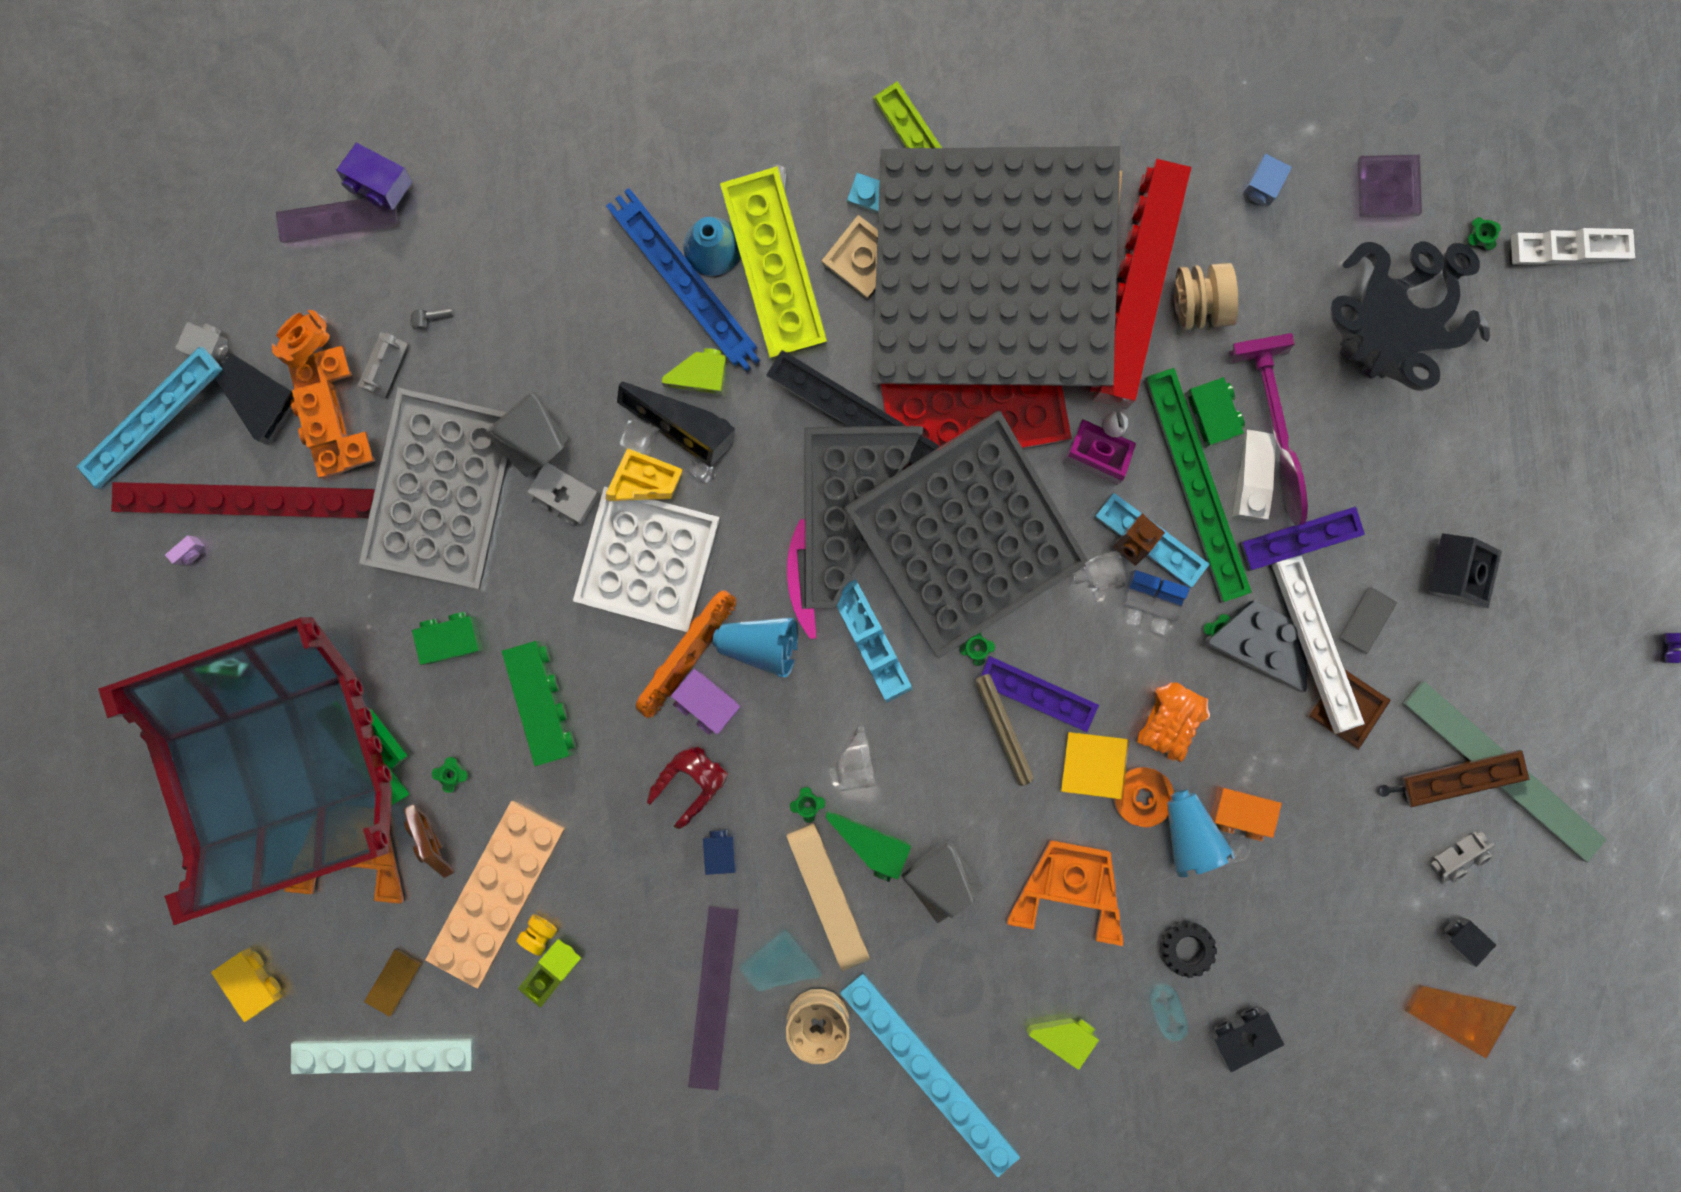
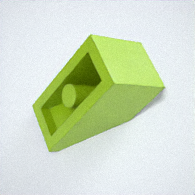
[662,348,727,395]
[518,939,581,1008]
[1026,1018,1099,1070]

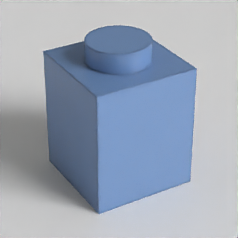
[1244,154,1292,206]

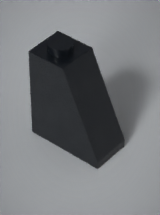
[215,353,294,445]

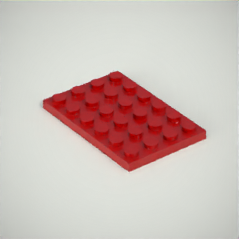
[880,384,1072,470]

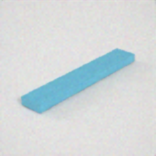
[76,347,223,489]

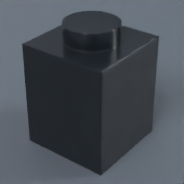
[1441,917,1497,967]

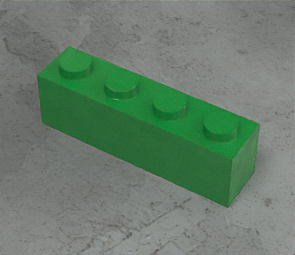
[501,641,576,766]

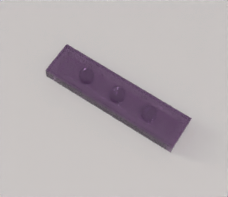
[276,198,399,243]

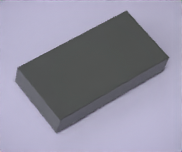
[1340,587,1398,654]

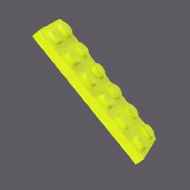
[720,166,827,358]

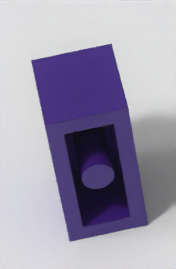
[336,142,412,210]

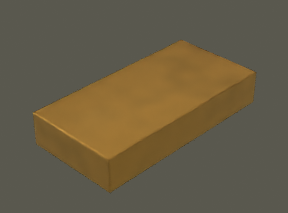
[364,948,422,1017]

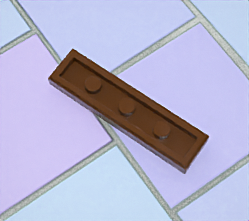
[1402,750,1530,808]

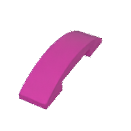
[787,519,817,639]

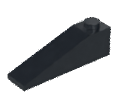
[617,381,735,468]

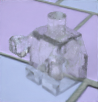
[1074,551,1127,602]

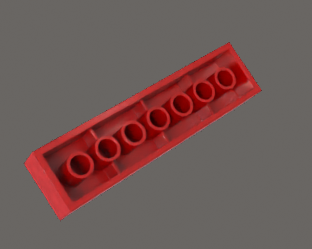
[1090,158,1192,409]

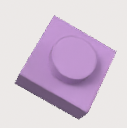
[165,535,205,566]

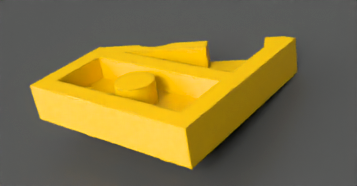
[605,448,683,501]

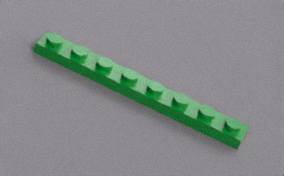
[1144,368,1252,602]

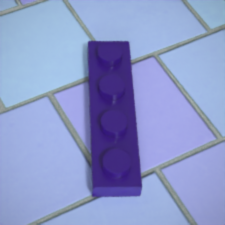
[1240,507,1365,571]
[980,656,1099,732]

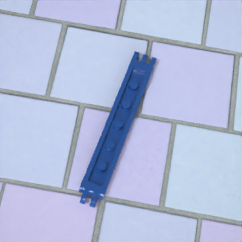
[606,188,760,372]

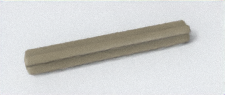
[975,674,1033,786]

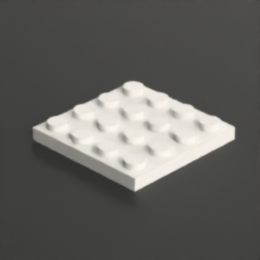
[573,486,720,632]

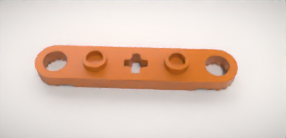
[636,590,737,718]

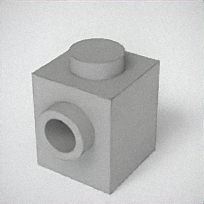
[175,322,229,364]

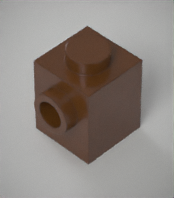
[1112,513,1165,566]

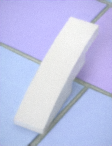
[1511,228,1635,265]

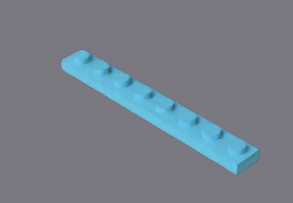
[840,972,1020,1177]

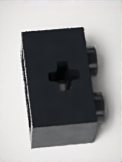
[1209,1007,1285,1072]

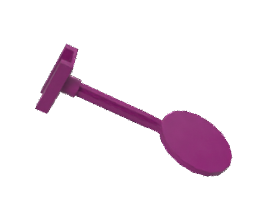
[1229,333,1308,526]

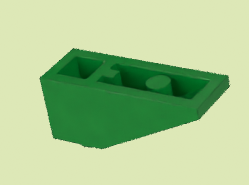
[825,810,912,882]

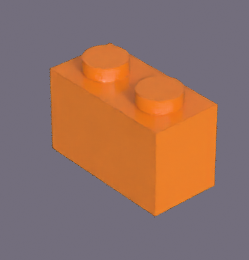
[1210,786,1282,841]

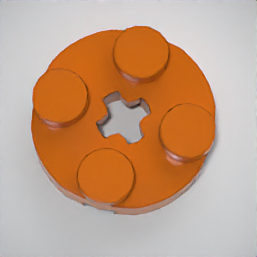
[272,310,330,368]
[1113,767,1174,827]

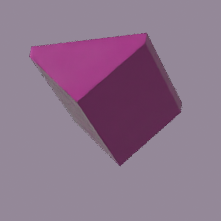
[1063,419,1136,485]

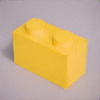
[211,948,282,1023]

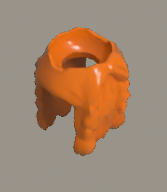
[1137,682,1210,762]

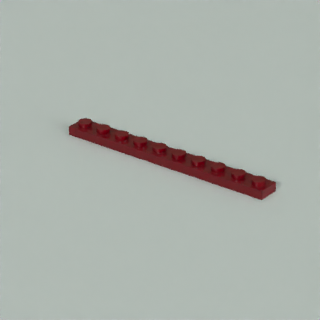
[111,482,375,519]

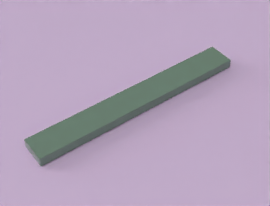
[1403,681,1607,862]

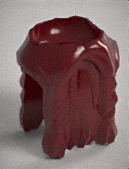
[647,747,728,829]

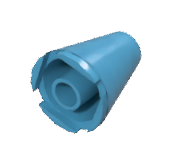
[683,217,741,276]
[713,617,798,677]
[1167,789,1235,877]

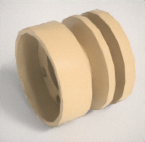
[1174,263,1238,330]
[786,989,849,1064]

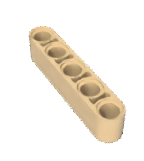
[786,823,870,971]

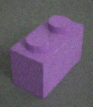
[671,668,742,735]

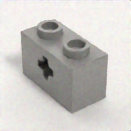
[528,462,601,526]

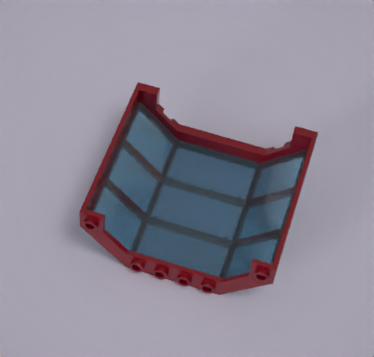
[98,617,392,925]

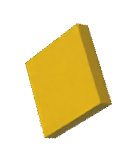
[1061,732,1129,800]

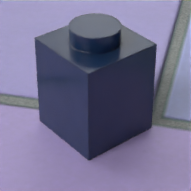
[703,829,737,875]

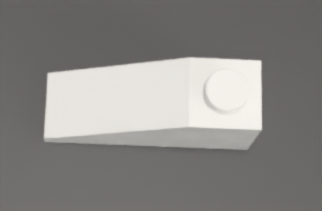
[1232,430,1276,522]

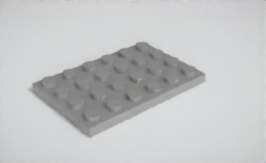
[359,388,507,589]

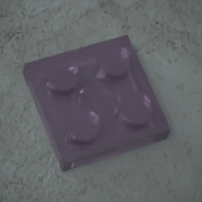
[1358,154,1422,217]

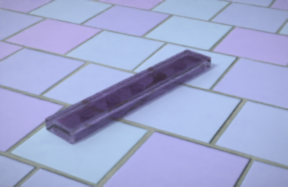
[688,906,739,1091]

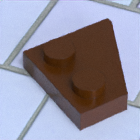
[403,804,455,878]

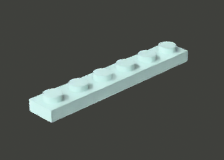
[291,1039,474,1074]

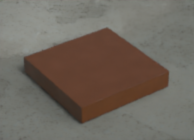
[1306,669,1391,750]

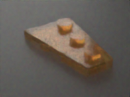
[1405,985,1516,1059]

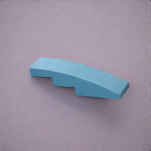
[836,579,913,703]

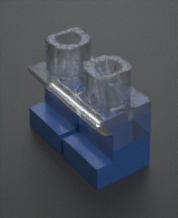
[1122,570,1190,636]

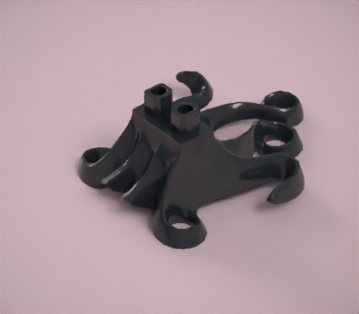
[1331,241,1490,391]

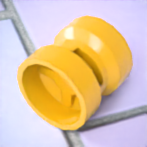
[516,914,557,956]

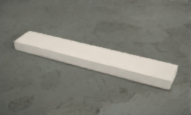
[1272,555,1364,734]

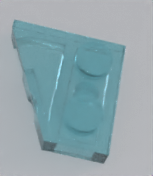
[739,928,822,991]

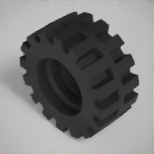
[1160,921,1217,978]

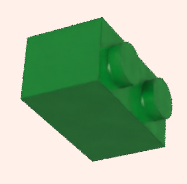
[1185,377,1245,448]
[412,612,484,665]

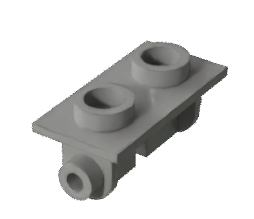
[357,332,408,397]
[1431,831,1495,884]

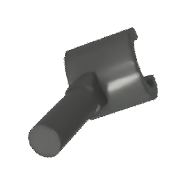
[410,309,452,329]

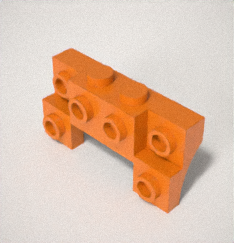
[288,346,375,479]

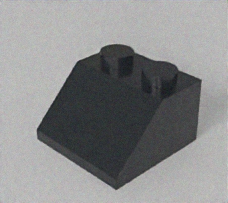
[1428,533,1502,608]

